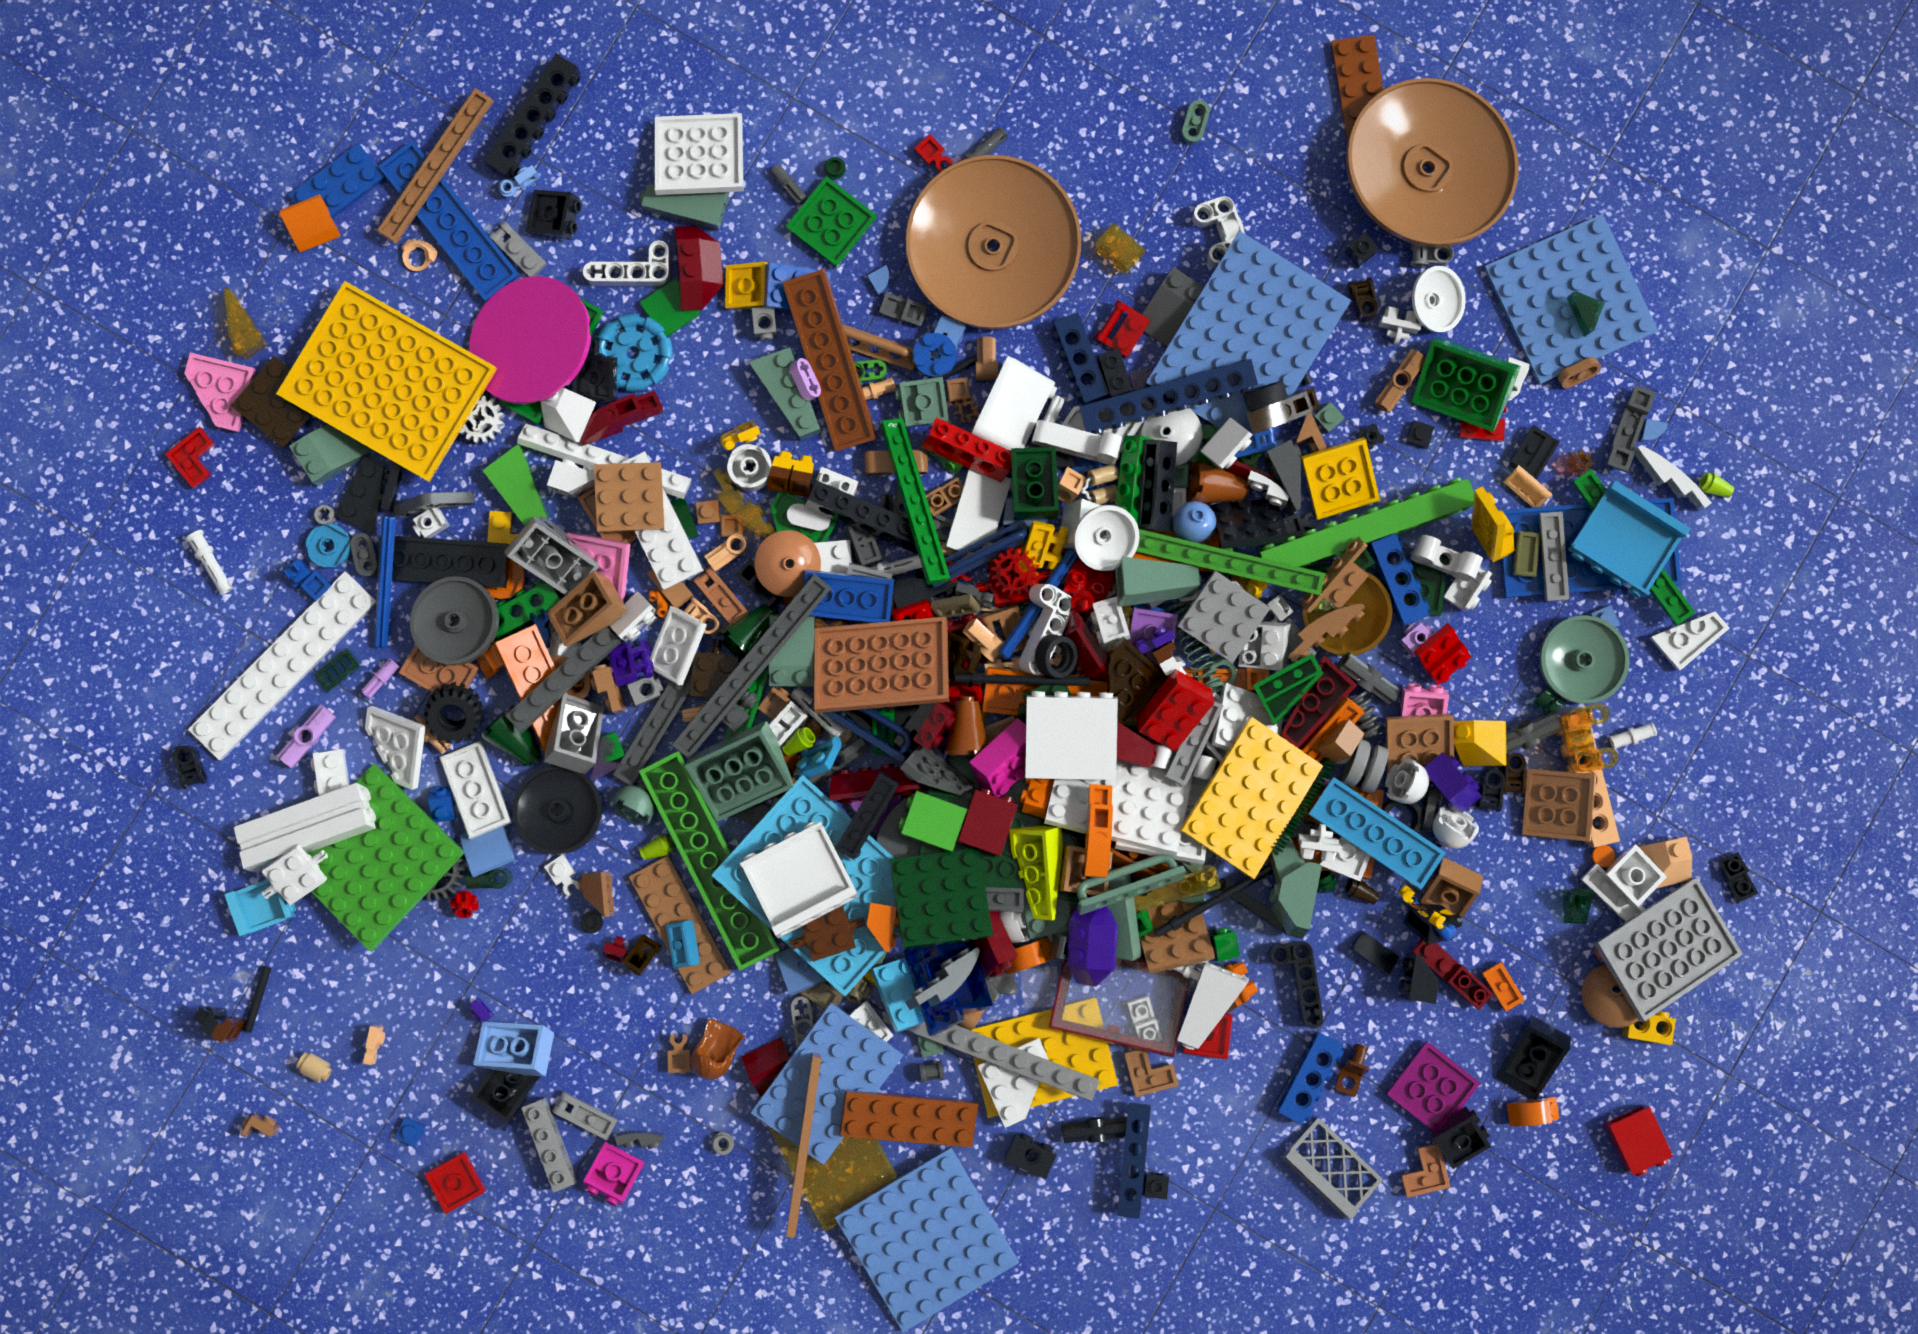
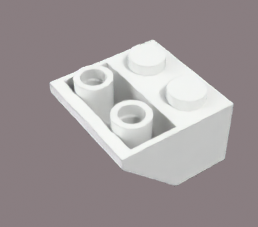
[1200,417,1252,469]
[547,459,595,499]
[609,591,657,643]
[1238,622,1291,671]

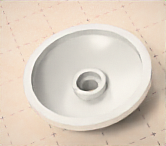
[1412,266,1465,332]
[1137,402,1203,467]
[1074,505,1139,571]

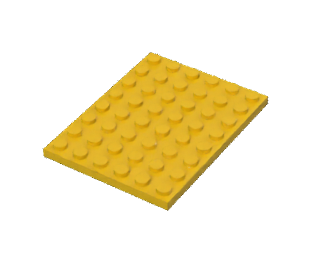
[276,281,497,482]

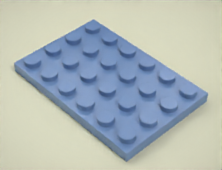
[751,1002,903,1165]

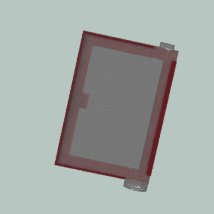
[1048,957,1197,1057]

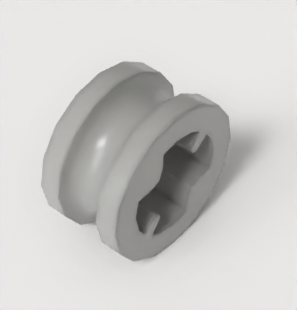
[314,505,337,525]

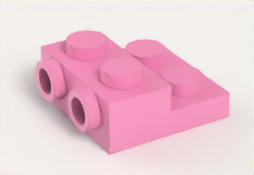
[1400,683,1449,716]

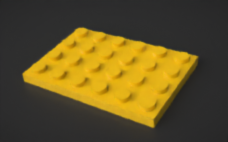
[1180,717,1323,879]
[971,997,1118,1118]

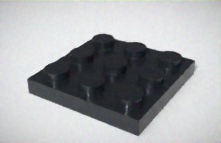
[1211,498,1288,549]

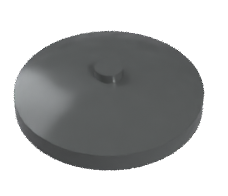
[410,576,499,666]

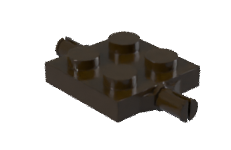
[689,639,738,701]

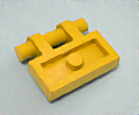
[720,419,761,450]
[1022,520,1069,570]

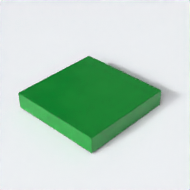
[640,278,701,338]

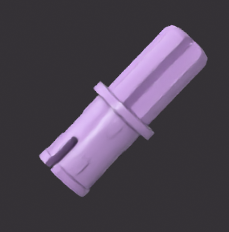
[362,658,400,698]

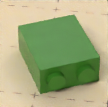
[898,791,967,852]

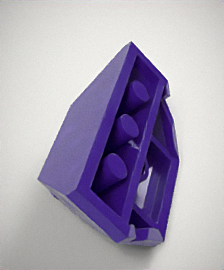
[1067,895,1118,987]

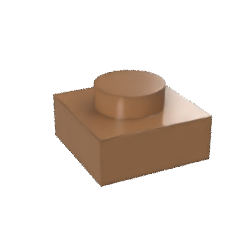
[696,500,720,525]

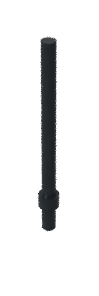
[955,672,1090,686]
[1153,865,1273,938]

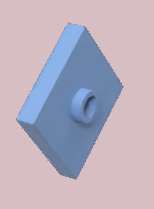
[775,948,827,996]

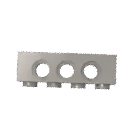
[521,1097,578,1193]

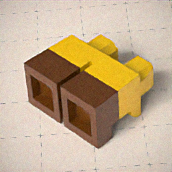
[767,451,814,497]

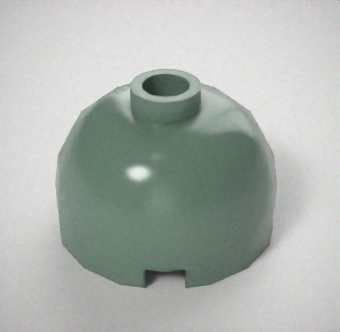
[610,784,656,826]

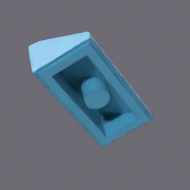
[666,920,700,969]

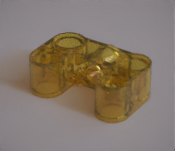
[1562,704,1619,772]

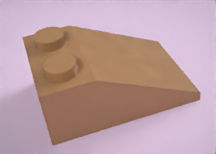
[547,571,627,647]

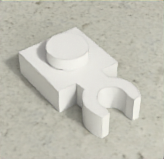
[544,854,579,896]

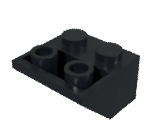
[1399,953,1439,1004]

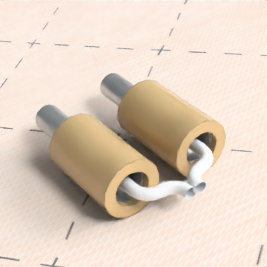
[1081,465,1120,505]

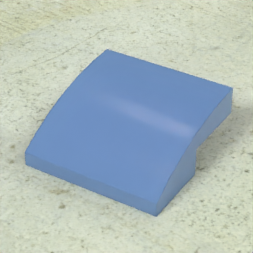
[460,826,515,877]

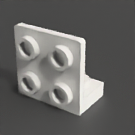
[1090,596,1131,654]

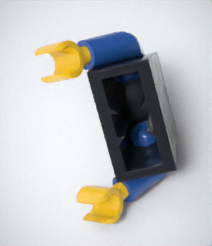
[1398,885,1462,944]

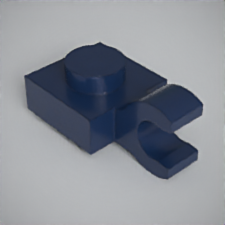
[529,608,551,648]

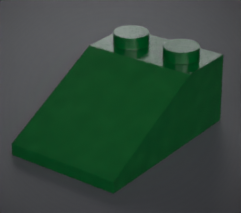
[1011,447,1059,520]

